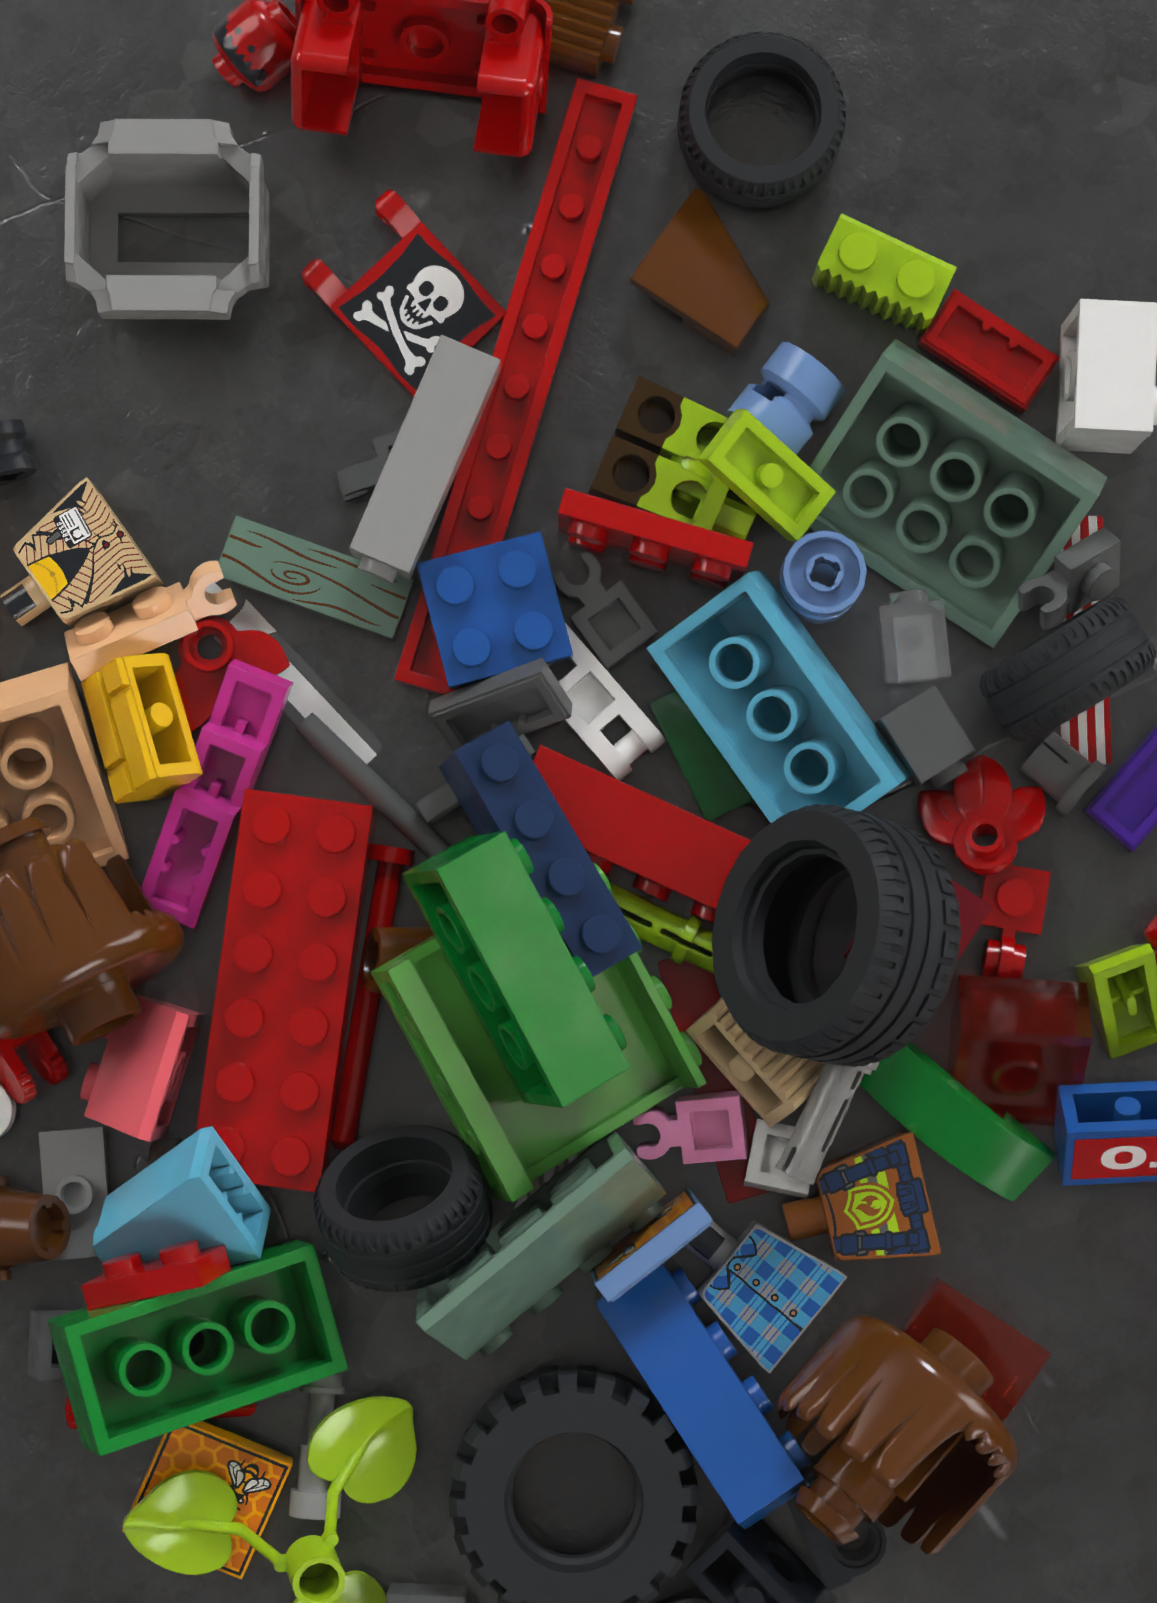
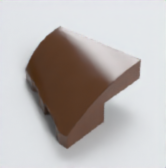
[630,187,769,357]

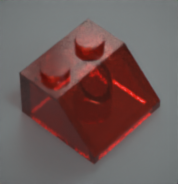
[948,975,1093,1126]

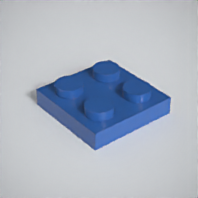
[417,531,573,689]

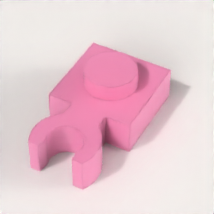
[633,1090,749,1164]

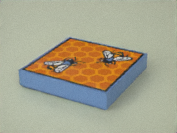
[590,1187,713,1302]

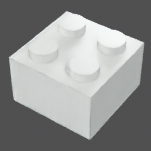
[1056,299,1157,454]

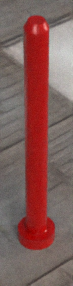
[331,843,415,1150]

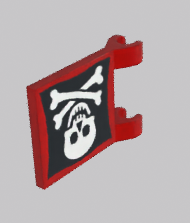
[301,190,506,398]

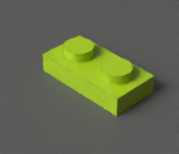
[698,409,836,541]

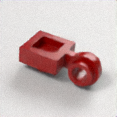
[979,865,1051,987]

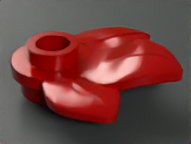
[174,616,290,733]
[917,755,1046,875]

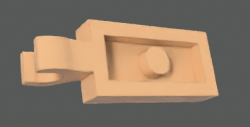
[64,561,237,681]

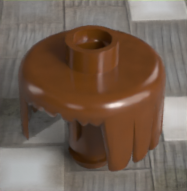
[0,817,184,1046]
[777,1315,1018,1554]

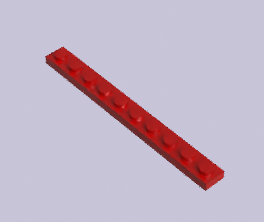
[394,77,638,695]

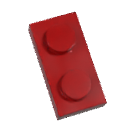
[81,1240,232,1311]

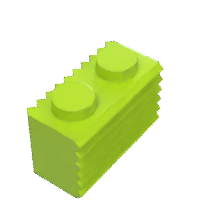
[812,213,957,336]

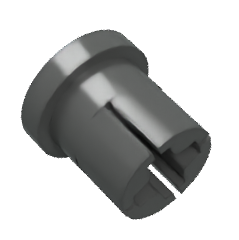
[1020,731,1107,816]

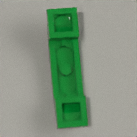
[860,1042,1056,1202]

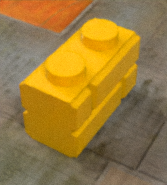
[81,653,203,804]

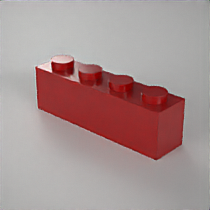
[533,745,751,925]

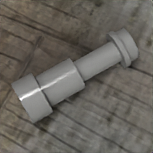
[289,1372,345,1520]

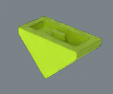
[1074,943,1157,1059]

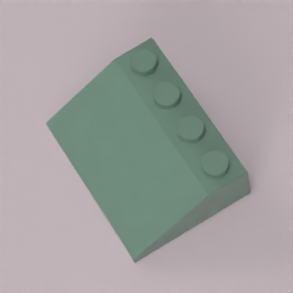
[809,338,1108,649]
[416,1130,667,1360]

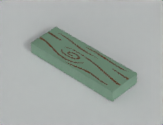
[219,515,415,641]

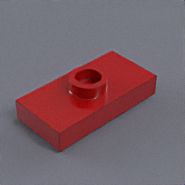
[918,288,1060,414]

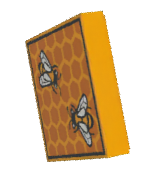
[122,1421,293,1580]

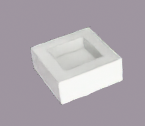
[743,1119,810,1198]

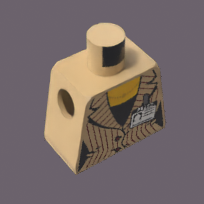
[0,477,164,628]

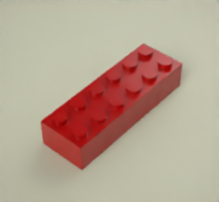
[196,788,378,1192]

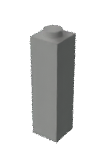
[349,335,501,584]

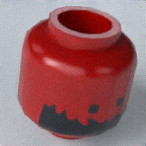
[212,0,295,92]

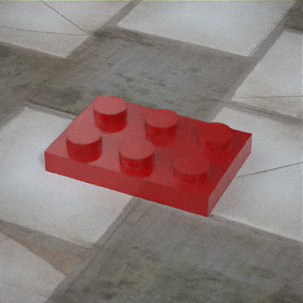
[558,488,753,590]

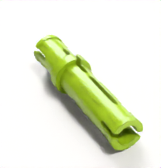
[609,881,715,975]

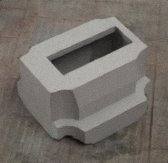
[64,119,270,320]

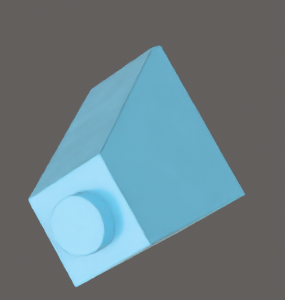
[92,1126,271,1265]

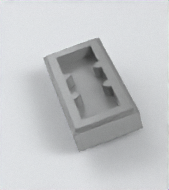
[39,1126,111,1261]

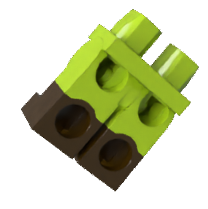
[588,376,757,540]

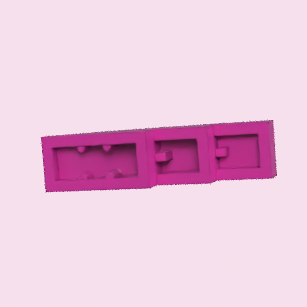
[141,659,294,929]

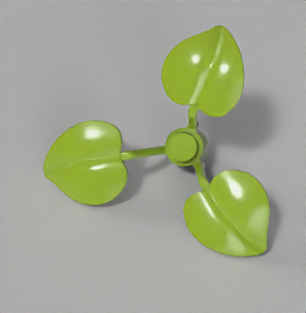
[122,1396,417,1603]

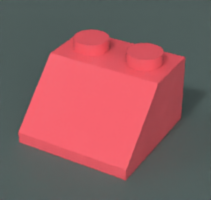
[80,993,205,1142]

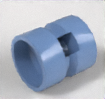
[727,342,846,455]
[777,530,867,624]

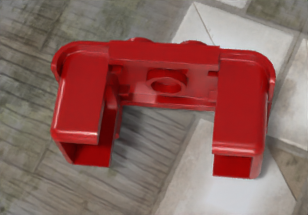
[290,0,553,157]

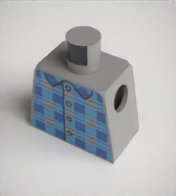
[684,1220,847,1374]

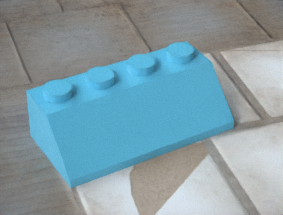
[646,569,911,823]

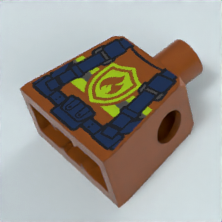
[781,1130,941,1261]

